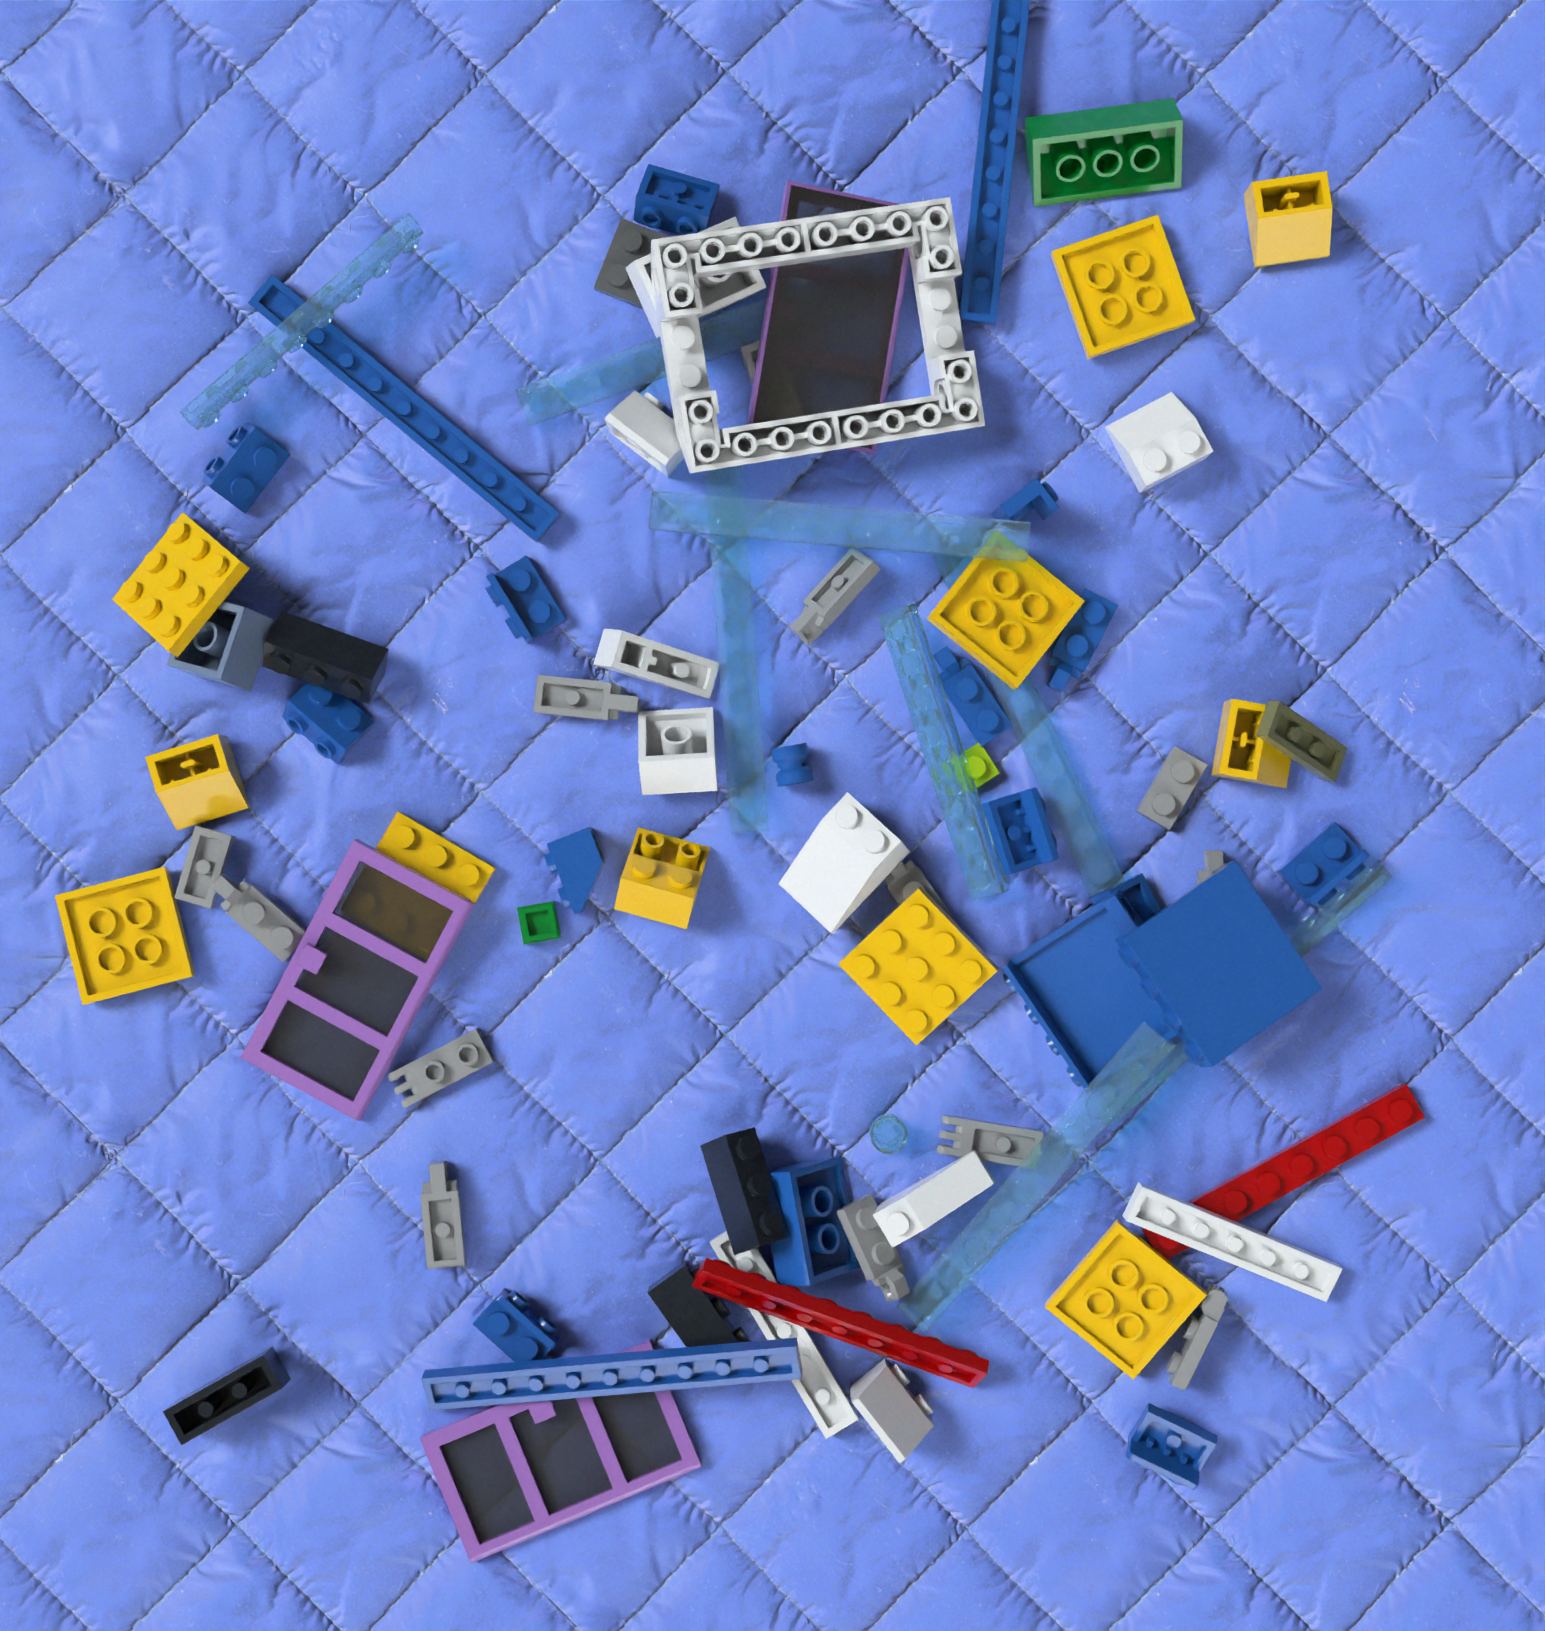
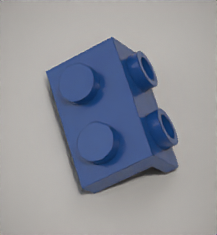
[202,422,291,513]
[282,682,375,765]
[981,787,1059,876]
[1126,1403,1217,1490]

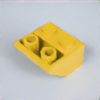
[1243,171,1333,268]
[1211,699,1291,789]
[145,734,250,831]
[614,827,710,929]

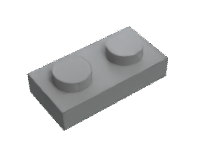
[1135,746,1207,830]
[174,826,235,909]

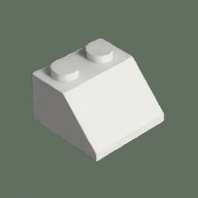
[605,390,684,478]
[1105,392,1213,493]
[638,707,717,795]
[849,1359,934,1463]

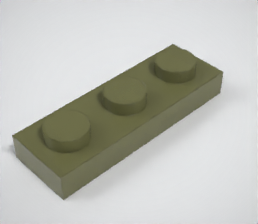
[1256,700,1348,782]

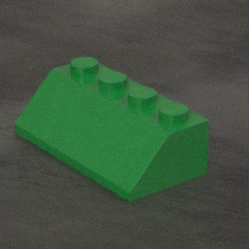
[1025,98,1183,207]

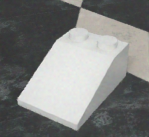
[779,792,910,934]

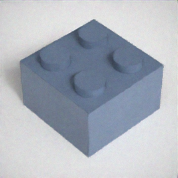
[167,602,275,692]

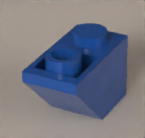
[544,827,605,914]

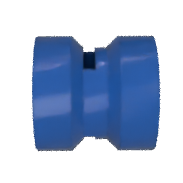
[771,743,814,787]

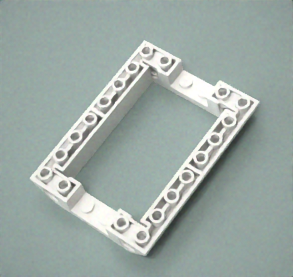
[651,197,985,473]

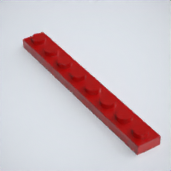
[1141,1083,1425,1260]
[692,1258,990,1388]

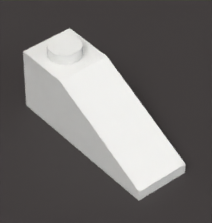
[593,629,720,699]
[873,1150,995,1248]

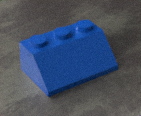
[768,1156,861,1286]

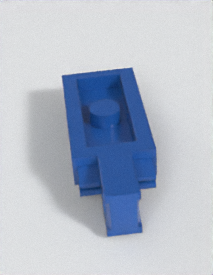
[1047,588,1119,692]
[933,646,1013,747]

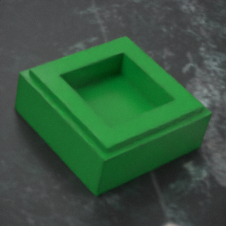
[517,901,562,945]

